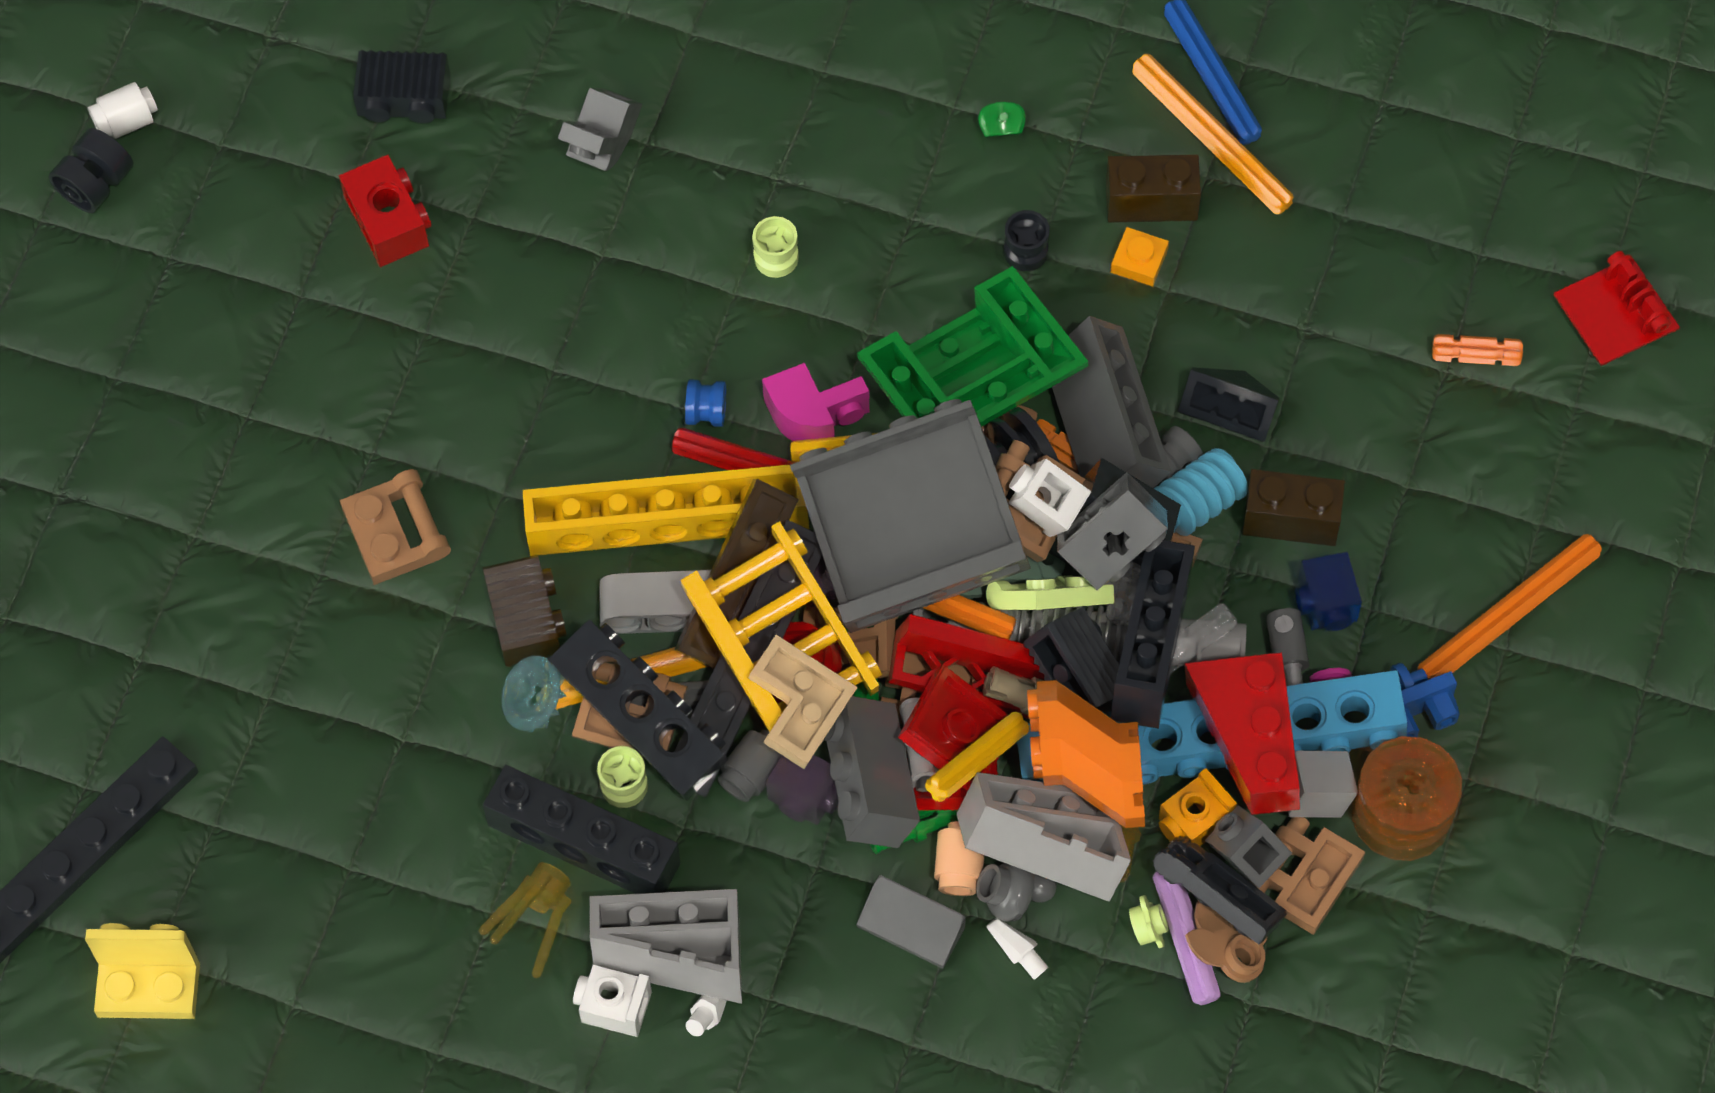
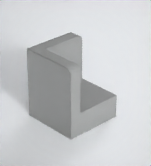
[1288,751,1358,818]

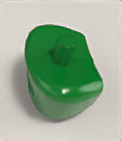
[978,102,1026,138]

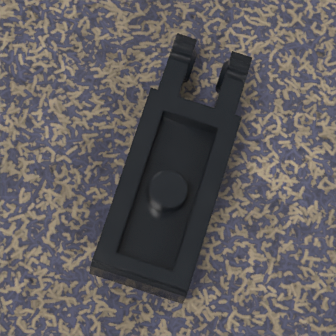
[1153,836,1287,945]

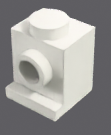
[1009,459,1091,537]
[573,965,652,1037]

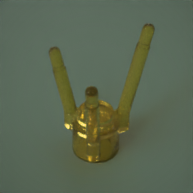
[479,862,572,978]

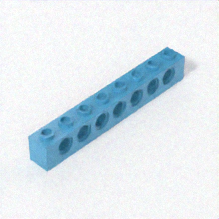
[1017,670,1407,785]

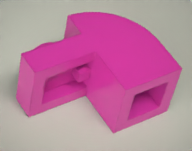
[762,363,870,441]

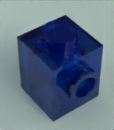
[1295,552,1362,631]

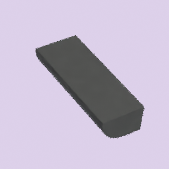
[1052,316,1171,488]

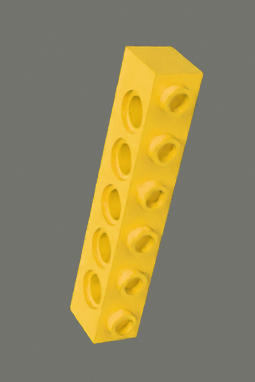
[523,465,809,556]

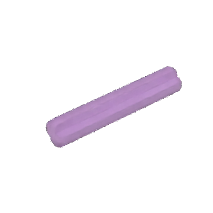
[1153,871,1221,1005]

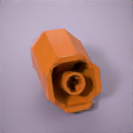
[1027,680,1145,828]

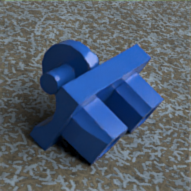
[1390,663,1460,747]

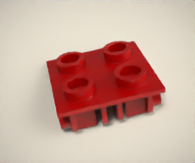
[1553,251,1680,366]

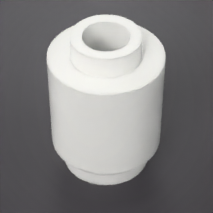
[87,82,158,139]

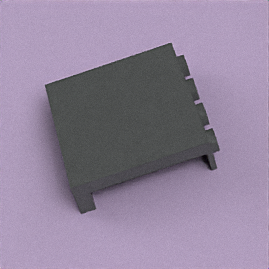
[790,399,1031,633]

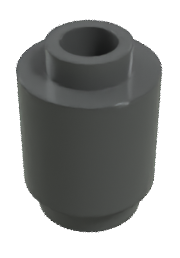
[718,729,786,802]

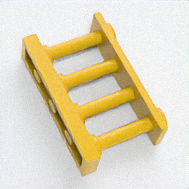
[680,521,882,732]

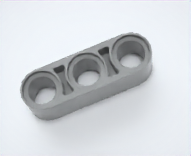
[599,570,711,634]

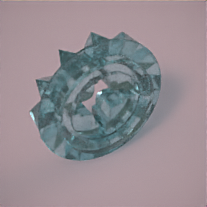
[501,656,566,733]

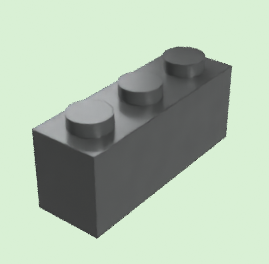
[824,696,920,848]

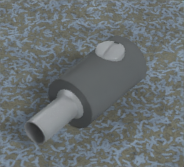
[1266,608,1309,686]

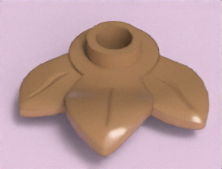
[1185,901,1268,983]

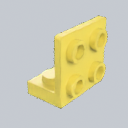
[85,923,200,1019]

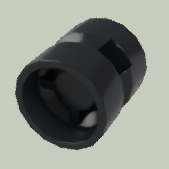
[48,128,134,213]

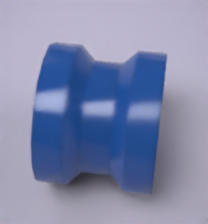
[685,379,726,427]

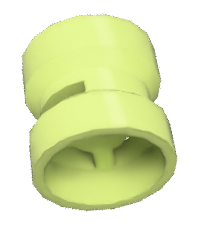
[752,216,799,278]
[597,746,648,808]

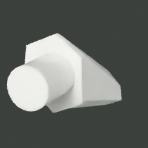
[986,918,1049,980]
[686,995,727,1036]

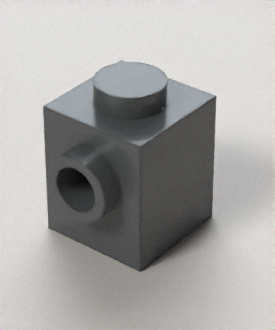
[1205,805,1292,888]

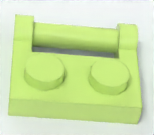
[986,575,1114,610]

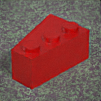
[1185,652,1300,815]

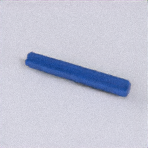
[1164,0,1262,145]

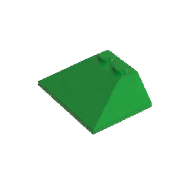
[857,266,1089,427]

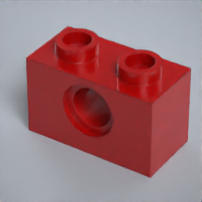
[339,154,432,267]

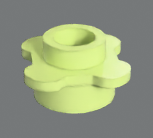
[1129,895,1169,948]

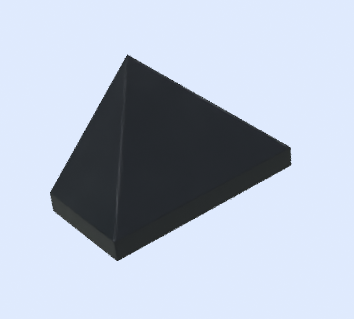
[1178,367,1280,442]

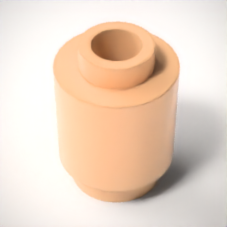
[934,821,984,896]

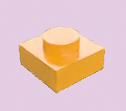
[1110,227,1169,287]

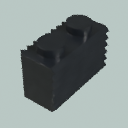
[353,50,450,123]
[1024,606,1120,710]

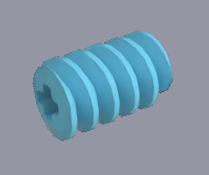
[1154,448,1248,536]

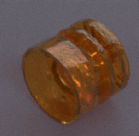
[1352,736,1462,861]

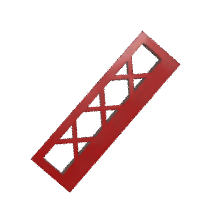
[888,614,1046,719]

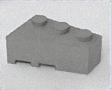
[957,772,1131,902]
[590,889,742,1004]

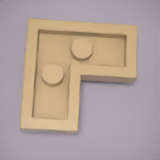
[748,635,857,769]

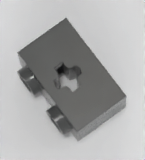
[1057,472,1168,590]

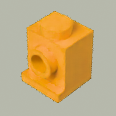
[1159,768,1237,846]

